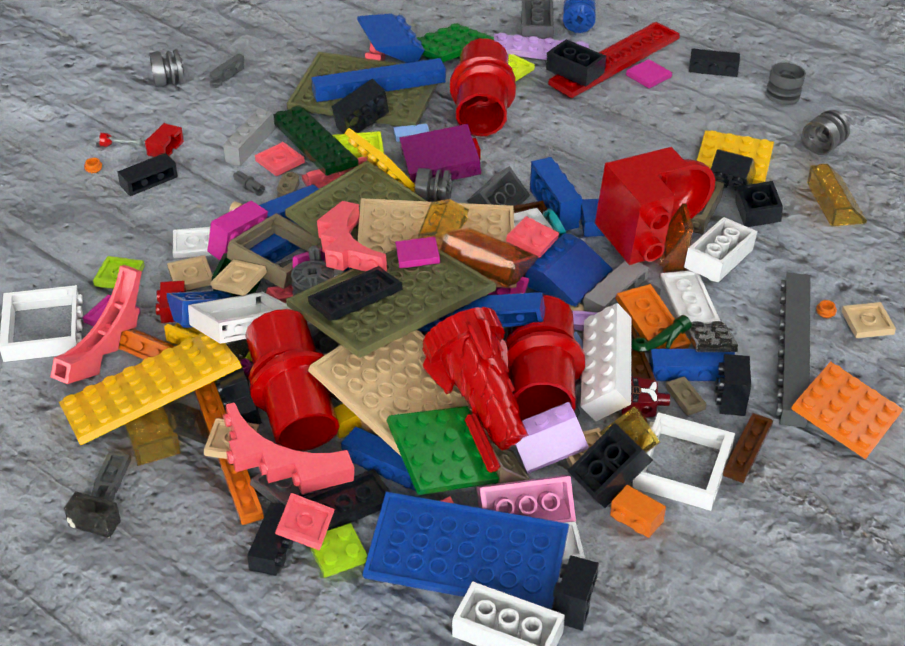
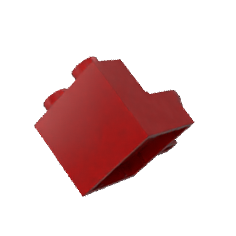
[595,147,715,265]

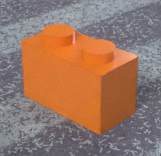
[610,485,666,538]

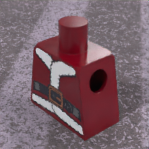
[621,376,670,419]

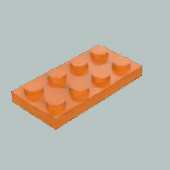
[615,284,691,352]

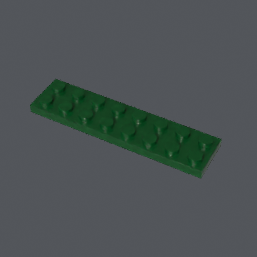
[273,106,359,176]

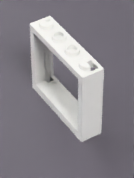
[0,285,83,362]
[188,292,292,344]
[632,412,735,511]

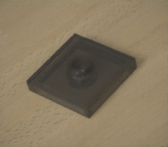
[163,400,210,444]

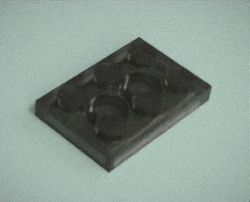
[686,321,738,352]

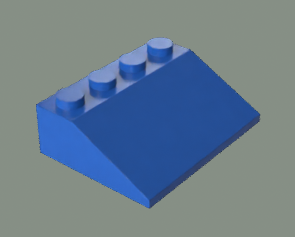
[357,14,425,63]
[525,233,613,307]

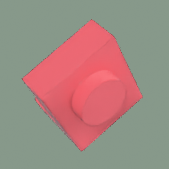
[365,43,386,61]

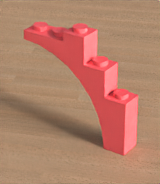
[317,201,387,272]
[51,265,142,384]
[223,402,354,495]

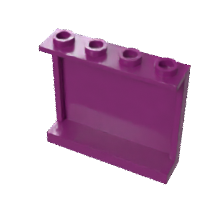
[400,124,481,184]

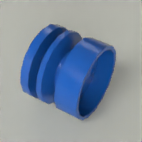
[563,0,596,33]

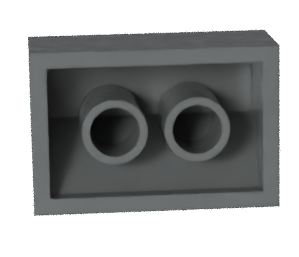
[467,166,530,206]

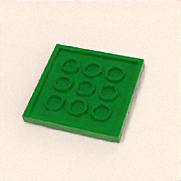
[417,23,494,62]
[386,406,499,495]

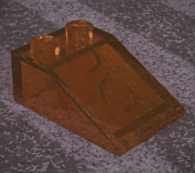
[658,204,693,273]

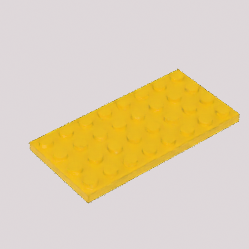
[59,332,242,446]

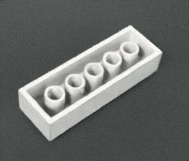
[580,303,632,421]

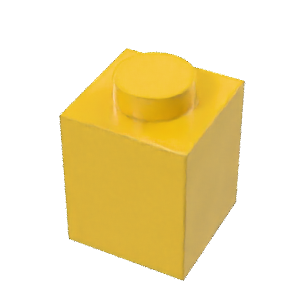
[334,403,362,439]

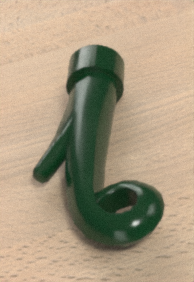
[631,315,692,352]

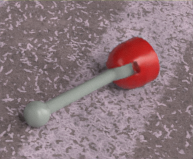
[99,133,143,147]

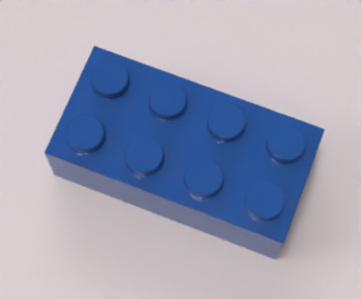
[530,157,583,231]

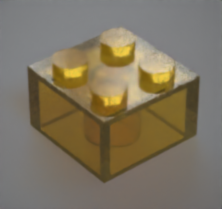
[124,406,181,466]

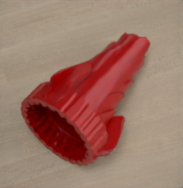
[422,307,529,451]

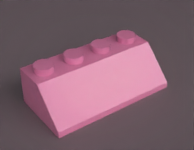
[476,475,576,523]

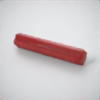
[465,413,500,473]

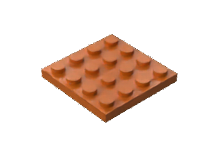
[791,361,904,459]

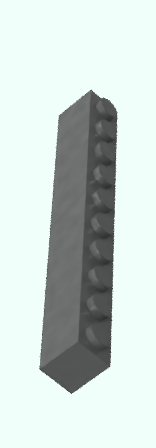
[776,272,811,428]

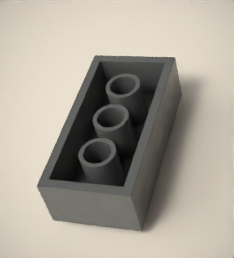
[521,0,554,39]

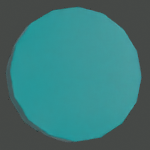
[543,208,566,238]

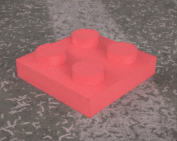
[255,142,305,177]
[506,216,559,258]
[275,493,335,551]

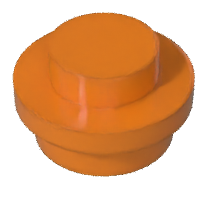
[84,158,103,173]
[816,300,837,318]

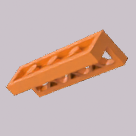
[118,328,175,359]

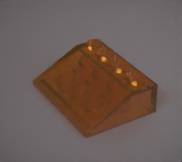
[440,228,538,287]

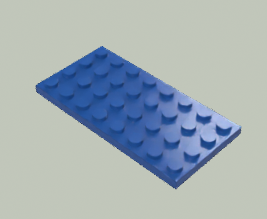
[363,492,569,610]

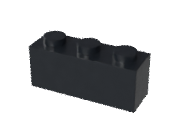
[689,48,740,77]
[117,153,178,196]
[247,502,293,576]

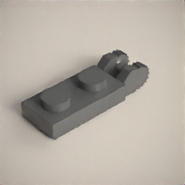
[210,53,244,88]
[90,452,131,506]

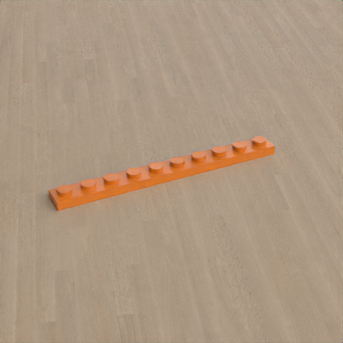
[194,381,264,525]

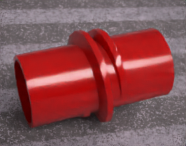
[450,38,516,136]
[505,295,585,421]
[245,309,340,451]

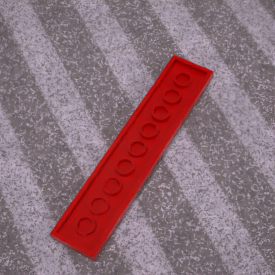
[548,22,680,98]

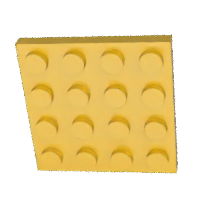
[344,128,415,193]
[697,130,774,184]

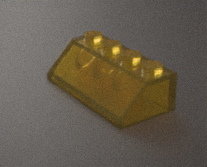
[807,164,867,226]

